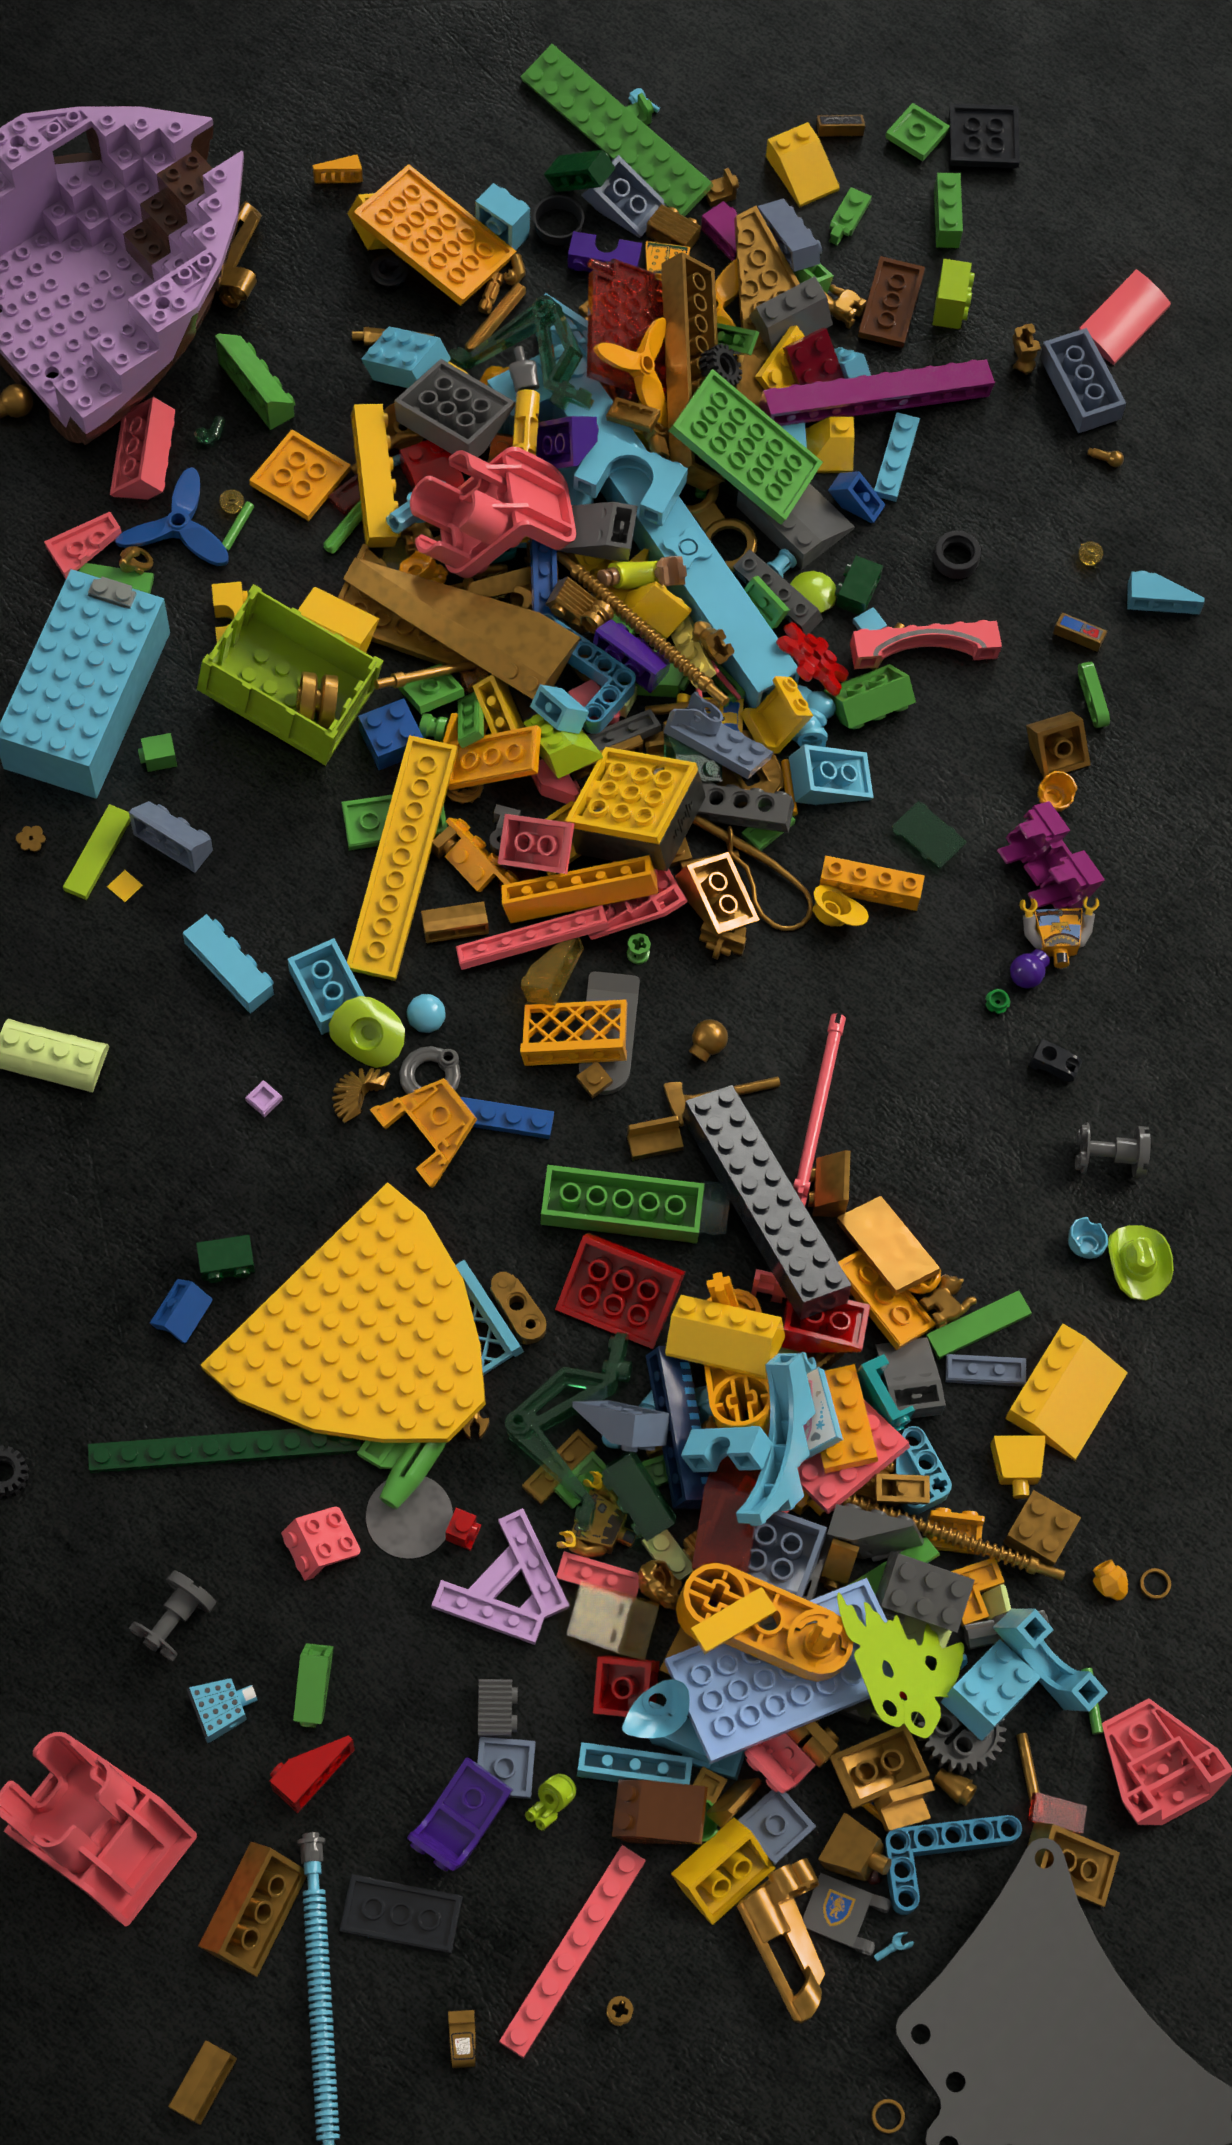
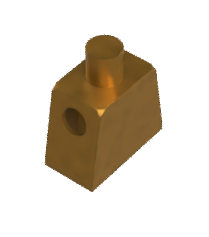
[818,1813,892,1881]

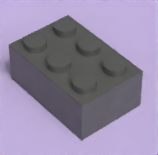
[876,1551,975,1633]

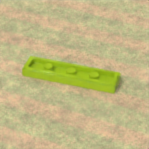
[63,804,130,900]

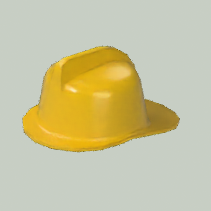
[812,885,869,926]

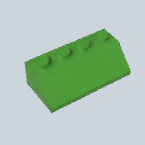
[215,333,295,430]

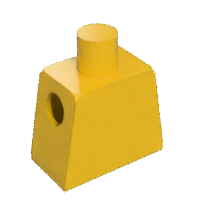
[991,1436,1045,1499]

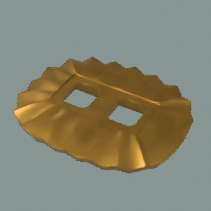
[707,730,784,807]

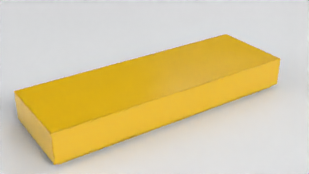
[690,1587,777,1654]

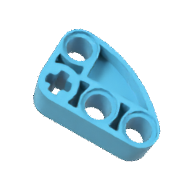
[893,1426,952,1515]

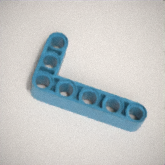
[543,614,636,734]
[883,1815,1022,1915]

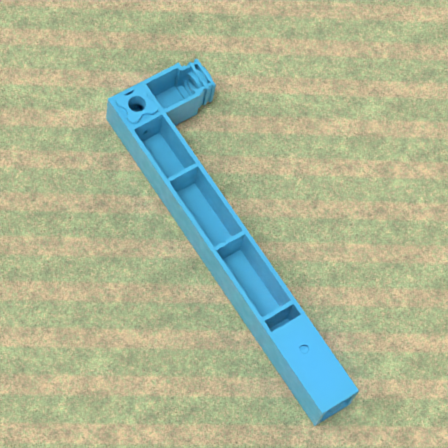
[487,340,799,708]

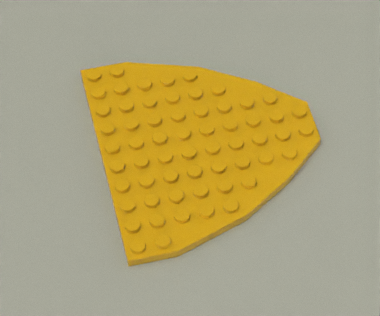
[201,1182,486,1443]

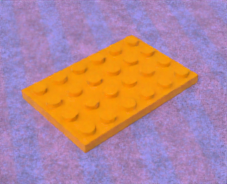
[351,164,517,306]

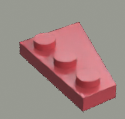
[44,512,122,579]

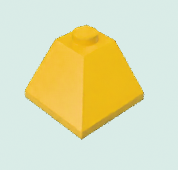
[805,417,854,473]

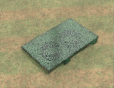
[892,801,967,869]

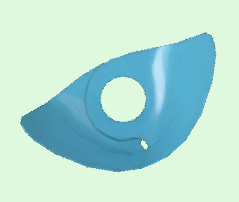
[622,1679,690,1739]

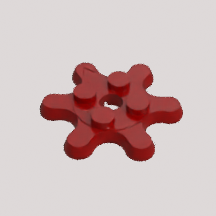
[776,622,849,696]

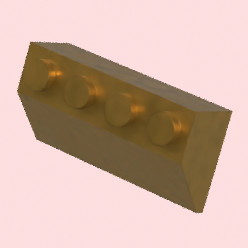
[198,1842,307,1977]

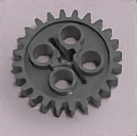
[917,1697,1007,1775]

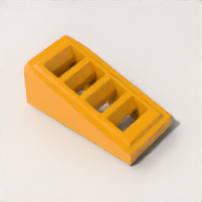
[313,155,363,183]

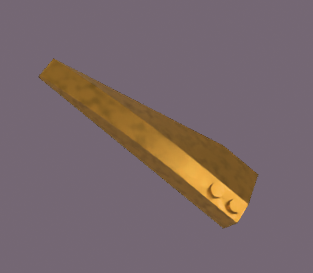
[343,558,581,699]

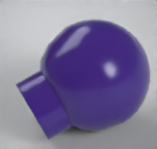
[1010,949,1050,988]

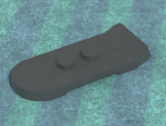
[579,971,640,1095]

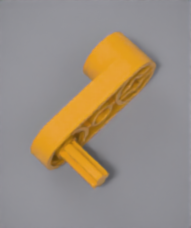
[704,1272,770,1437]
[676,1563,854,1682]

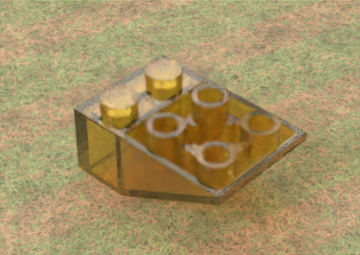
[566,1581,660,1660]

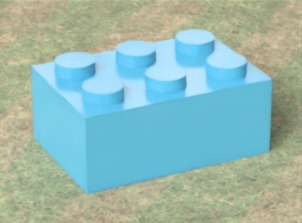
[361,326,451,388]
[288,938,364,1034]
[941,1639,1041,1741]

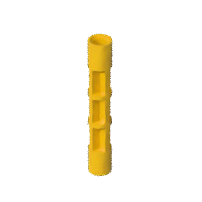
[512,389,540,543]

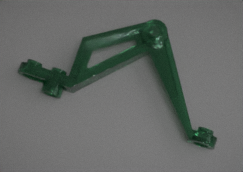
[449,295,594,410]
[505,1332,632,1531]

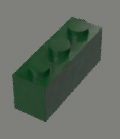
[544,150,615,192]

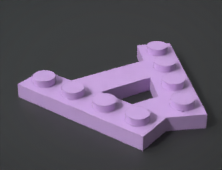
[431,1508,569,1645]

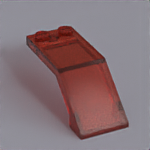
[692,1456,761,1574]

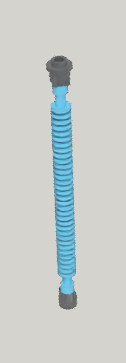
[297,1832,340,2145]

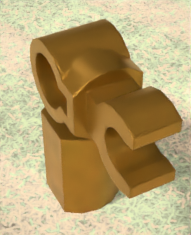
[643,422,670,460]

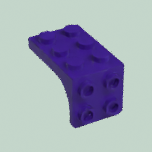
[407,1757,513,1871]

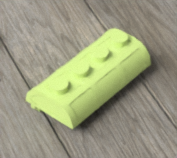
[0,1019,109,1092]

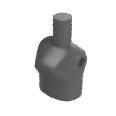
[509,346,540,393]

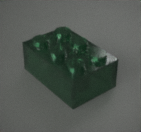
[601,1451,677,1541]

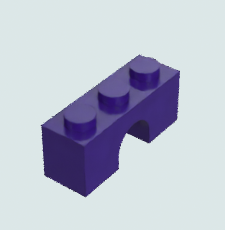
[568,231,642,280]

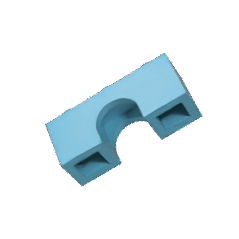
[681,1426,772,1472]

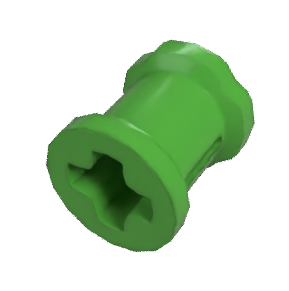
[627,933,651,964]

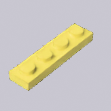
[671,615,716,689]

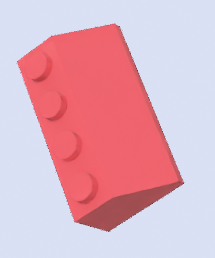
[110,397,175,500]

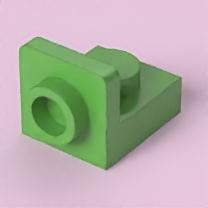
[626,93,654,125]

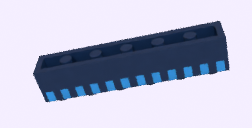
[646,1346,714,1509]

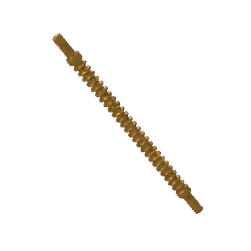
[557,551,729,706]
[841,1494,1065,1581]

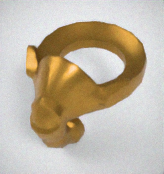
[119,546,153,575]

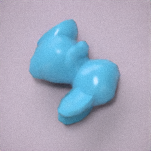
[792,685,836,747]

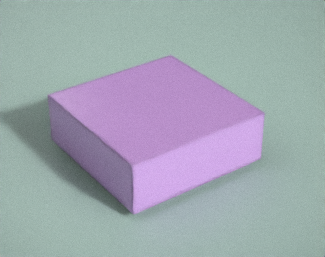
[245,1080,283,1117]

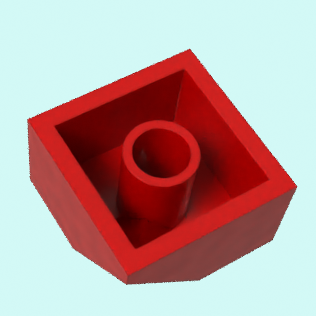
[593,1656,660,1717]

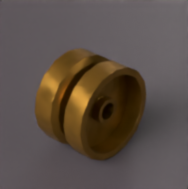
[296,672,338,730]

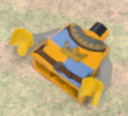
[1019,896,1099,968]

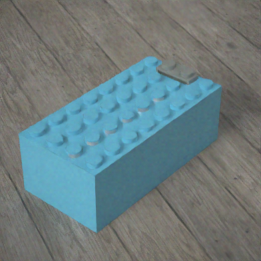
[0,569,170,799]

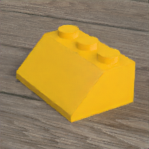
[298,587,380,653]
[671,1818,775,1925]

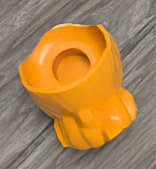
[399,551,448,584]

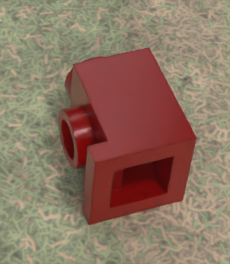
[445,1508,481,1551]

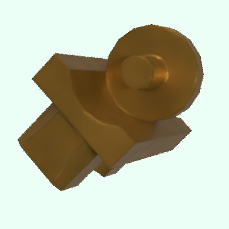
[699,922,747,959]

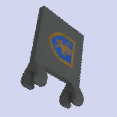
[803,1873,891,1956]

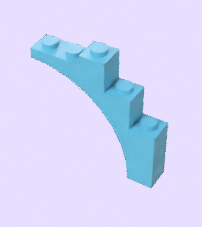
[736,1353,816,1526]

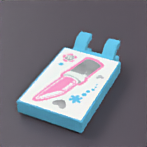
[802,1352,843,1461]

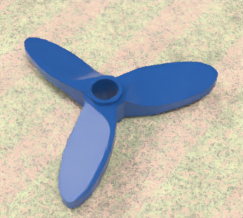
[115,467,229,566]

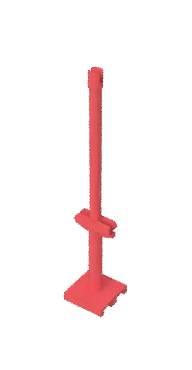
[751,1014,846,1303]

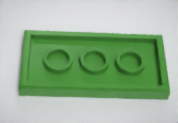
[341,795,447,850]

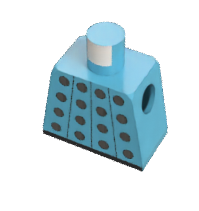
[187,1679,258,1743]

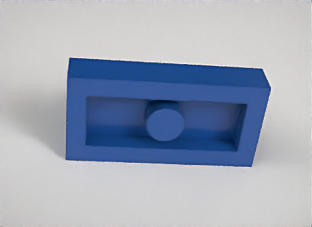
[150,1279,212,1343]

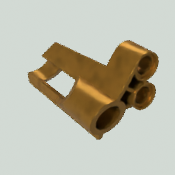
[215,201,262,308]
[466,542,559,610]
[737,1858,825,2024]

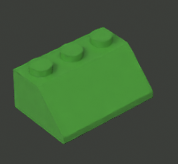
[824,664,916,729]

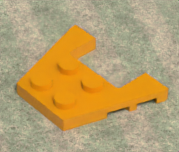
[370,1078,477,1188]

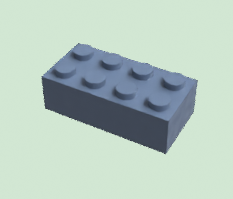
[1040,328,1126,433]

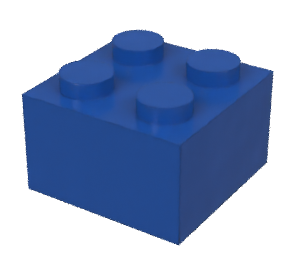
[358,698,423,770]

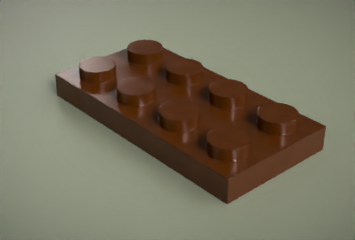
[858,256,925,348]

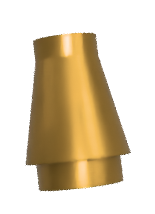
[933,1768,977,1806]

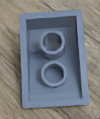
[582,155,667,238]
[573,1400,670,1452]

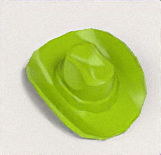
[329,996,405,1068]
[1108,1225,1174,1301]

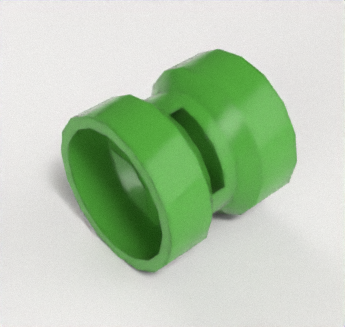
[419,713,449,742]

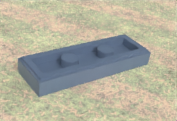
[945,1354,1026,1386]

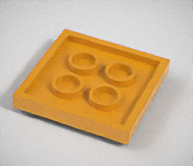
[249,430,351,521]

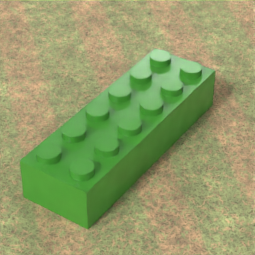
[541,1165,704,1243]

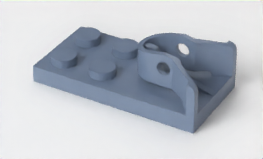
[664,692,773,779]

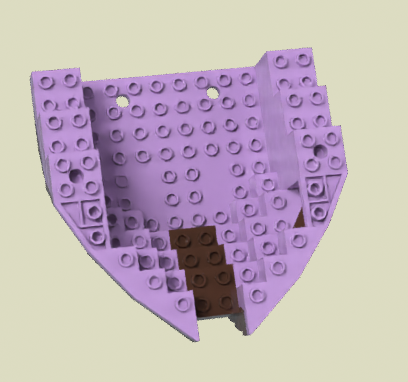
[0,107,244,445]

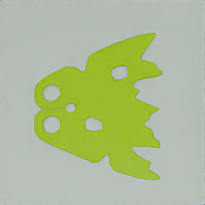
[837,1592,964,1738]

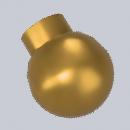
[0,384,33,418]
[689,1019,728,1062]

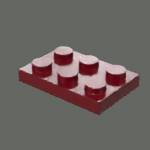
[783,328,845,385]

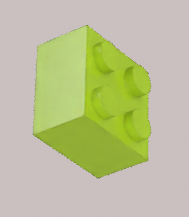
[932,259,975,329]

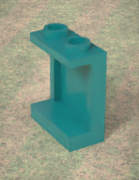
[857,1354,915,1433]

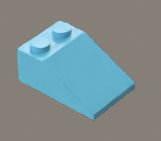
[789,744,873,805]

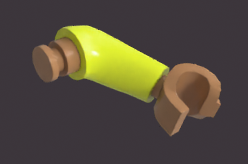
[597,556,687,589]

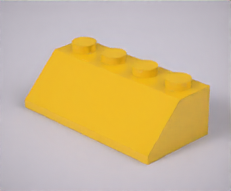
[665,1295,785,1379]

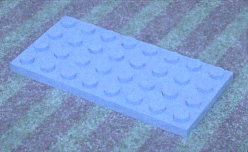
[664,1578,894,1764]

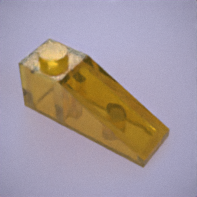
[521,937,584,1006]

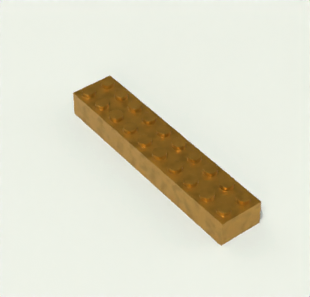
[661,252,725,491]

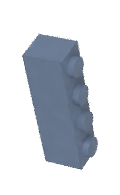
[758,199,822,272]

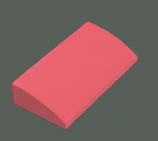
[1079,269,1171,365]

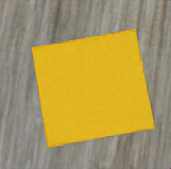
[107,870,143,902]

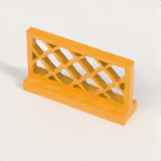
[520,1000,627,1066]

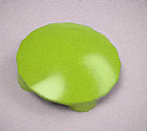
[790,571,836,613]

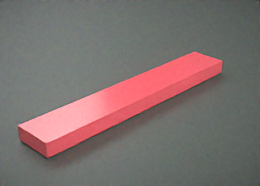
[456,905,609,970]

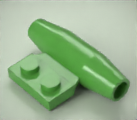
[357,1440,446,1510]

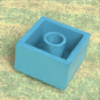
[476,183,530,250]

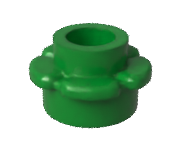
[985,989,1010,1014]

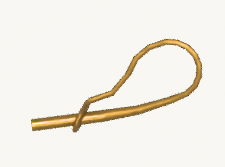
[693,814,813,931]

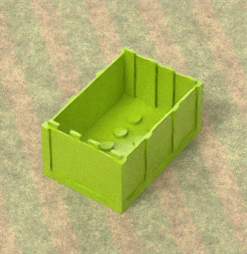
[197,584,383,765]

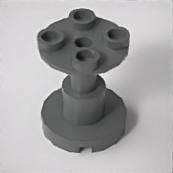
[1075,1122,1151,1178]
[128,1570,216,1662]

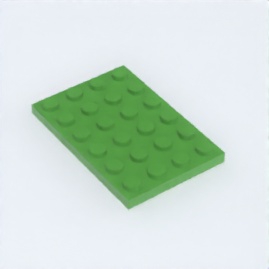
[668,369,823,525]

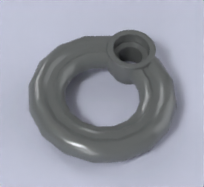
[399,1046,461,1095]

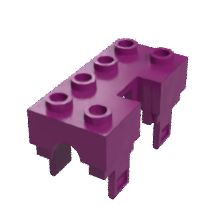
[997,801,1105,909]

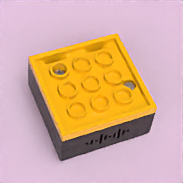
[565,747,706,871]

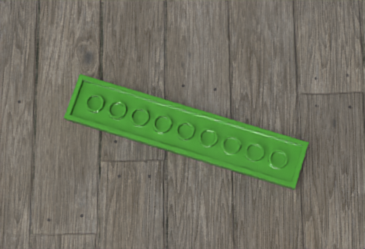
[521,44,713,217]

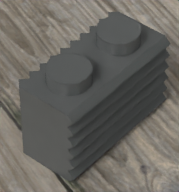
[478,1679,518,1739]

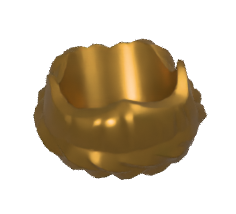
[637,1560,682,1610]

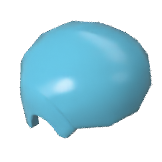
[407,994,445,1033]
[1068,1217,1108,1259]

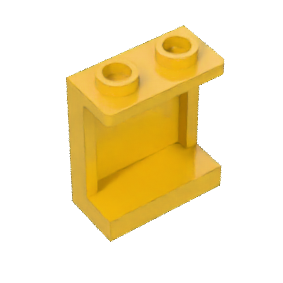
[740,676,813,754]

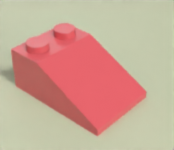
[498,814,575,874]

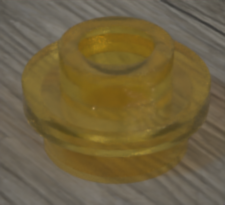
[220,490,244,514]
[1079,542,1103,565]

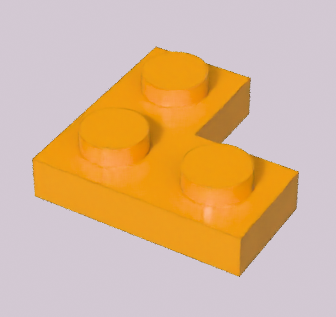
[951,1557,1004,1627]

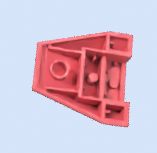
[575,861,687,940]
[1102,1698,1232,1825]

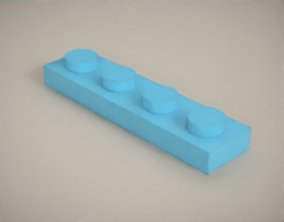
[874,413,920,502]

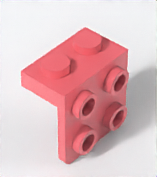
[281,1507,360,1581]
[744,1733,816,1794]

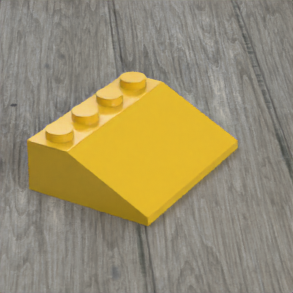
[1005,1323,1127,1460]

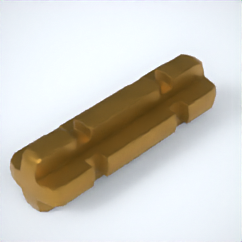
[478,272,503,314]

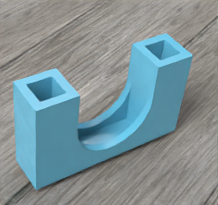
[574,431,688,527]
[993,1609,1108,1712]

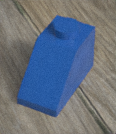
[828,471,885,523]

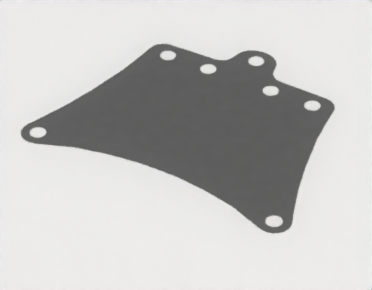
[896,1838,1232,2145]

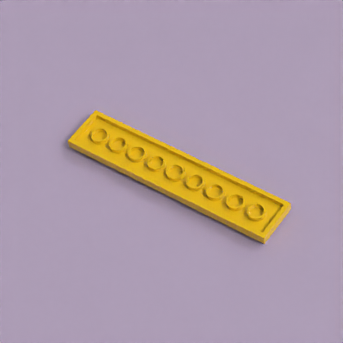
[347,735,458,981]

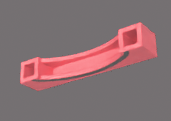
[850,620,1002,669]

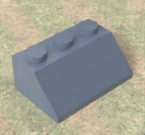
[129,801,213,873]

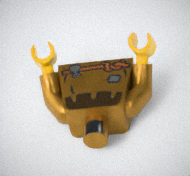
[556,1471,637,1558]

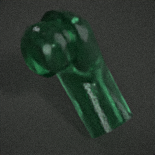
[194,416,226,445]

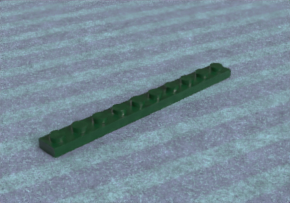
[88,1428,361,1473]

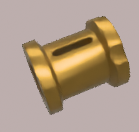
[606,1996,633,2026]

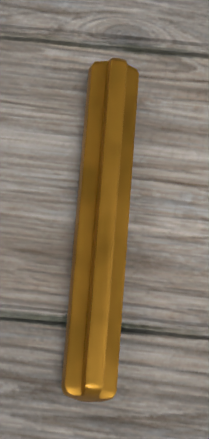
[465,283,526,355]

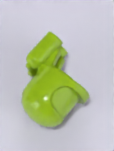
[525,1774,576,1830]

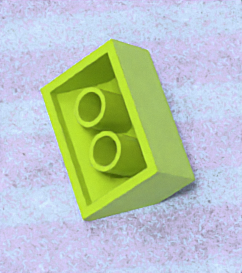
[524,714,603,779]

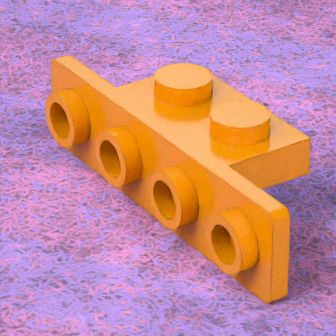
[445,818,519,892]

